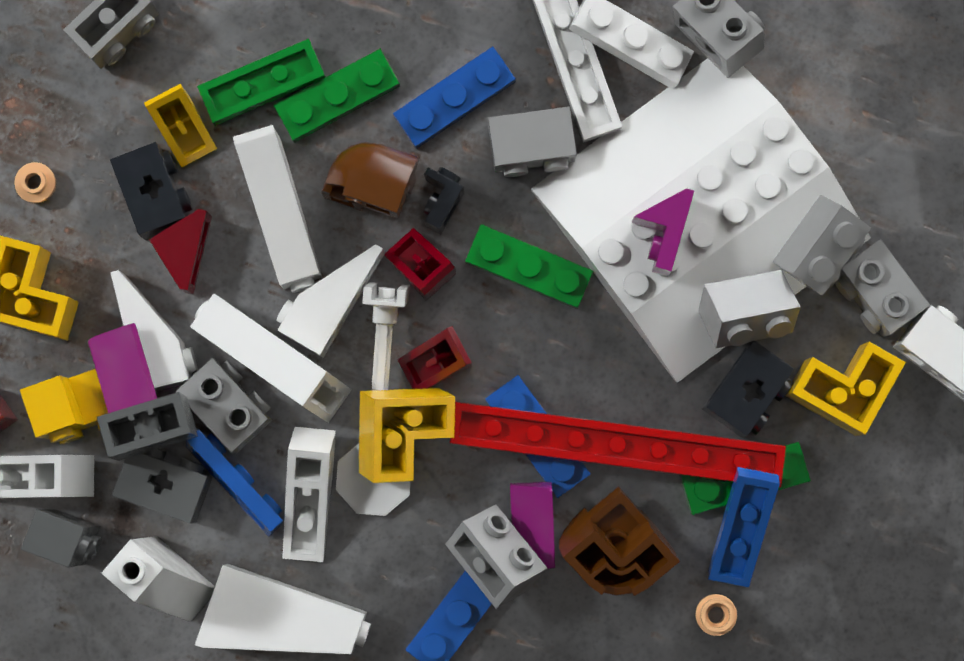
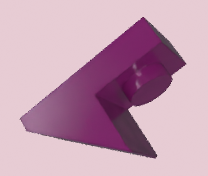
[631,188,694,276]

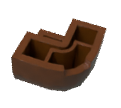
[321,142,420,219]
[559,486,680,596]

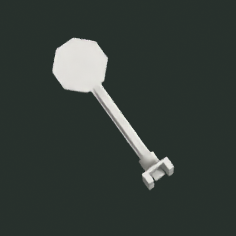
[336,282,411,516]

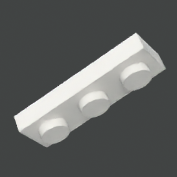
[569,0,694,88]

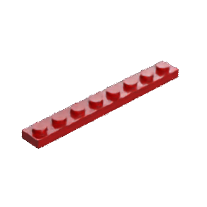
[449,402,786,488]

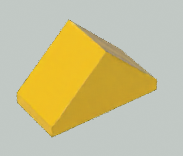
[144,84,217,168]

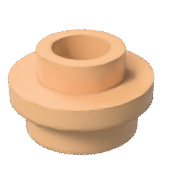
[14,162,56,203]
[695,594,737,636]

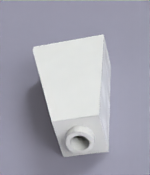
[233,125,322,293]
[190,294,352,423]
[101,536,215,621]
[195,564,371,654]

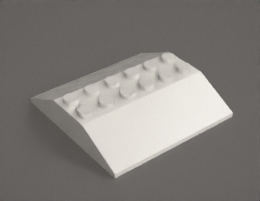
[531,58,871,383]

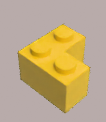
[0,235,79,341]
[785,341,906,436]
[20,369,108,445]
[359,388,455,483]

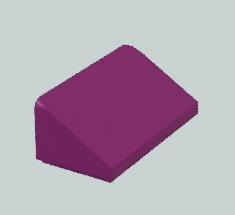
[88,323,157,413]
[510,482,555,569]

